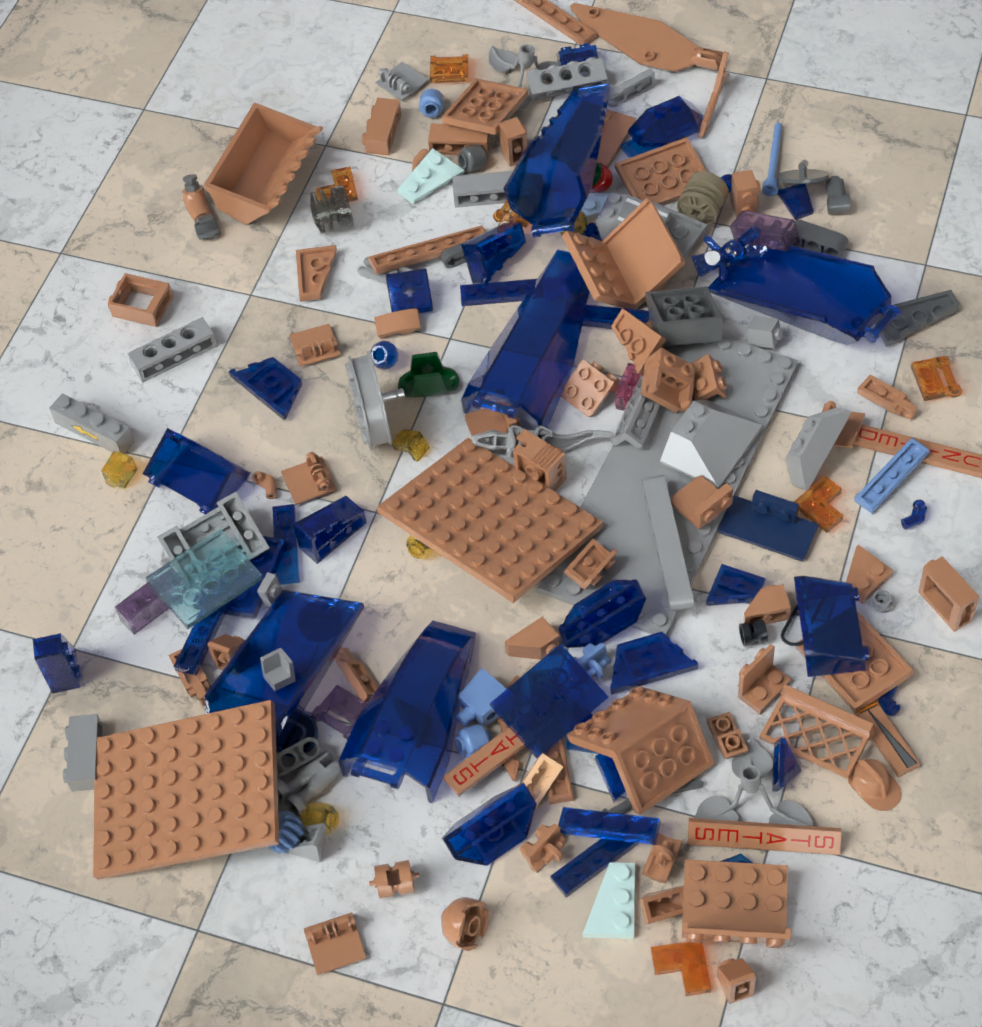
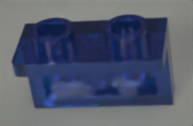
[556,43,598,66]

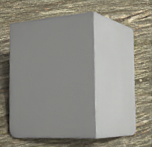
[260,648,296,691]

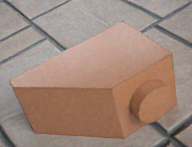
[743,584,791,625]
[505,616,560,660]
[208,634,249,676]
[717,958,756,1004]

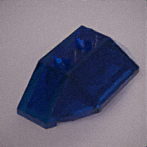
[628,96,704,146]
[558,579,647,648]
[441,783,537,866]

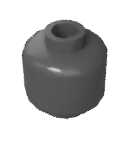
[458,144,488,172]

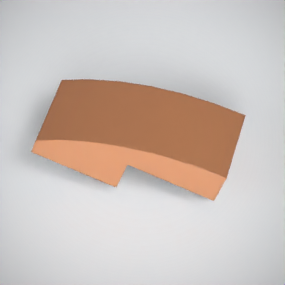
[374,308,422,339]
[707,712,748,760]

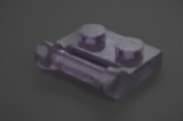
[311,685,375,741]

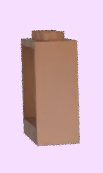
[108,273,173,327]
[918,556,979,632]

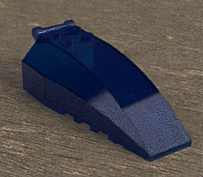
[338,620,476,803]

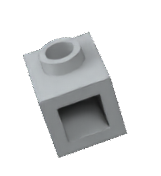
[747,316,783,349]

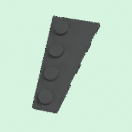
[870,290,960,347]

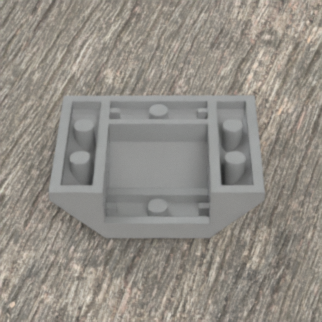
[660,399,763,489]
[157,492,270,594]

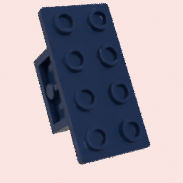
[718,490,819,561]

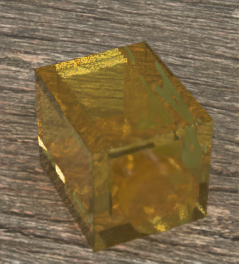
[101,451,138,489]

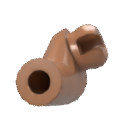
[412,149,430,172]
[252,471,277,499]

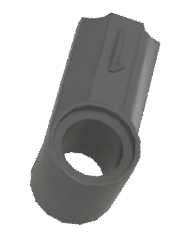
[826,176,850,214]

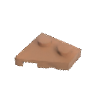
[844,545,893,604]

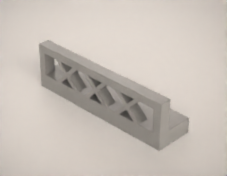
[611,376,660,449]

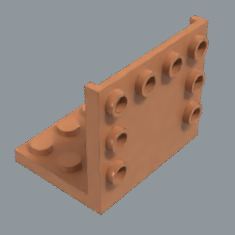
[562,198,686,311]
[566,686,715,815]
[682,859,791,948]

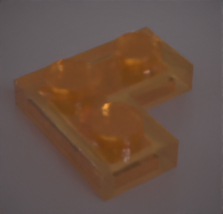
[315,166,358,208]
[794,475,843,533]
[651,942,712,996]

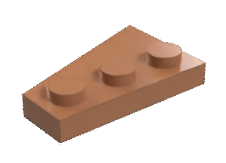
[296,245,337,302]
[611,308,666,376]

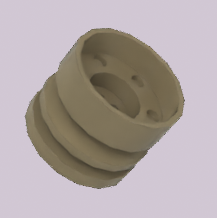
[677,171,729,226]

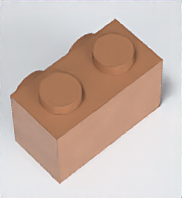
[499,117,528,167]
[731,170,761,219]

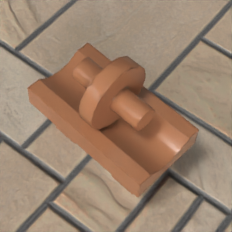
[520,823,566,873]
[642,833,682,884]

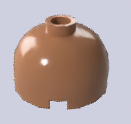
[441,897,489,951]

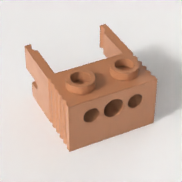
[641,348,696,413]
[513,429,566,491]

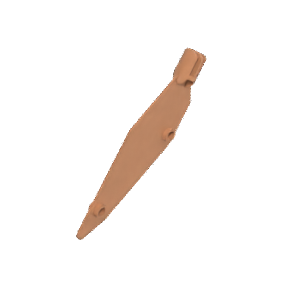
[570,3,723,72]

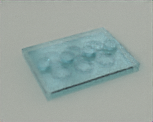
[146,528,262,630]

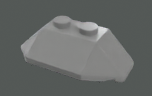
[785,408,852,490]

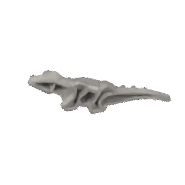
[472,425,614,460]

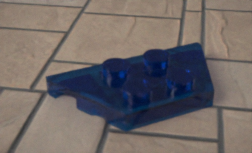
[229,357,302,420]
[610,631,698,695]

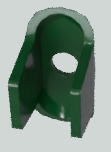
[398,352,459,398]

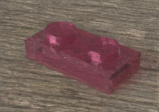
[614,363,640,411]

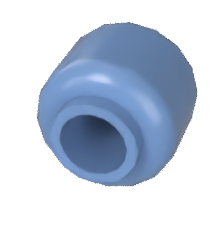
[419,88,445,118]
[455,724,493,758]

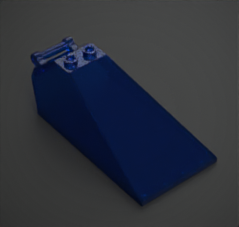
[708,238,901,345]
[204,590,364,752]

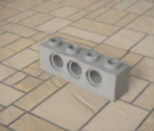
[526,57,607,101]
[127,317,217,383]

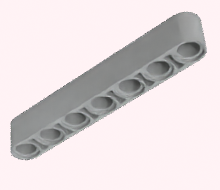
[642,475,694,611]

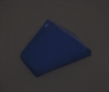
[777,184,814,220]
[772,737,802,792]

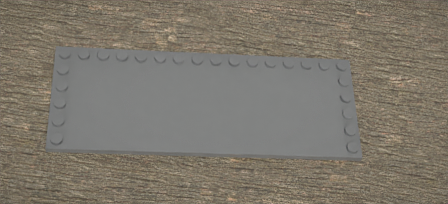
[537,336,799,640]

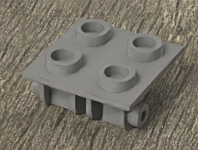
[375,62,429,101]

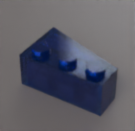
[461,222,526,283]

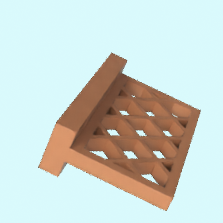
[759,684,875,779]

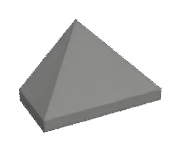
[288,823,326,862]

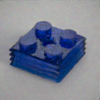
[386,268,433,313]

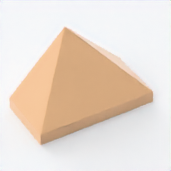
[516,753,563,807]

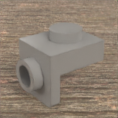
[253,572,283,608]

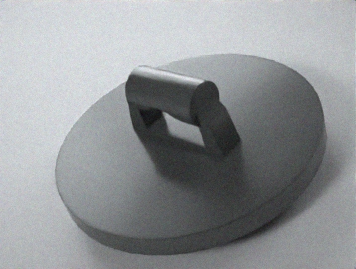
[778,160,829,184]

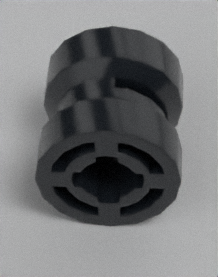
[739,619,768,647]

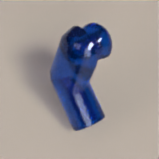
[901,500,927,530]
[878,686,900,716]

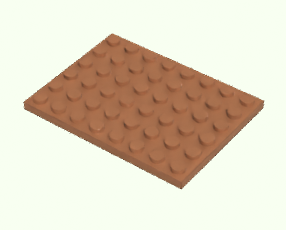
[377,438,603,603]
[93,700,279,880]

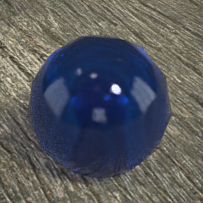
[370,340,399,370]

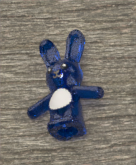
[692,226,768,283]

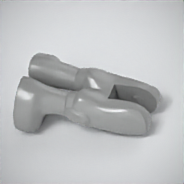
[277,750,344,817]

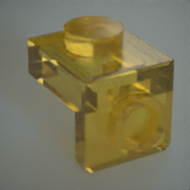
[391,429,430,461]

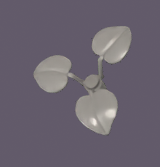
[489,44,568,110]
[694,737,813,826]

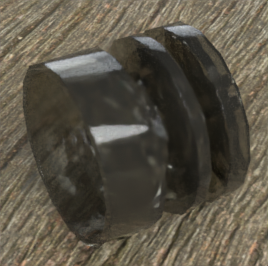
[310,185,354,234]

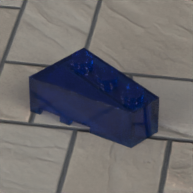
[293,496,367,564]
[32,633,83,694]

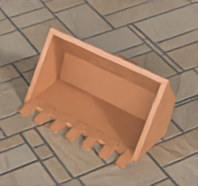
[204,102,323,225]

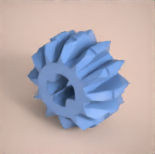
[268,810,304,854]

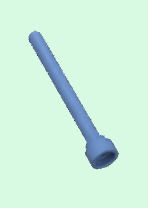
[762,122,782,196]

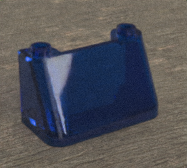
[142,428,251,514]
[794,576,869,677]

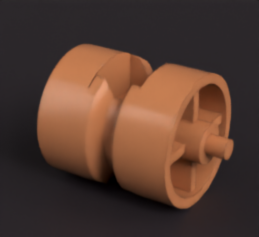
[369,860,420,899]

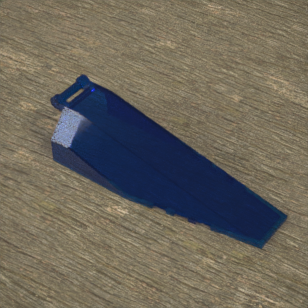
[503,83,611,238]
[461,249,590,428]

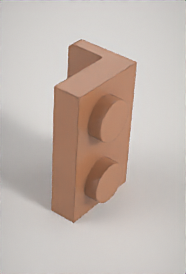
[690,354,728,400]
[564,539,618,590]

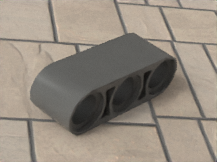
[785,220,849,261]
[276,737,321,779]

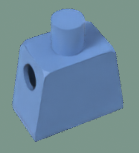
[456,668,516,727]

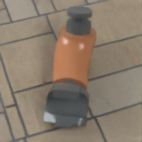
[182,174,221,240]

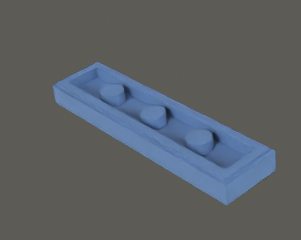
[854,438,930,514]

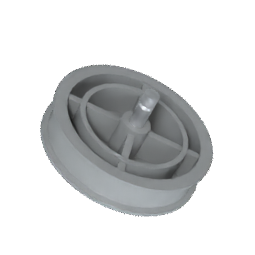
[345,351,405,450]

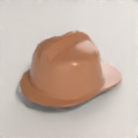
[848,759,901,811]

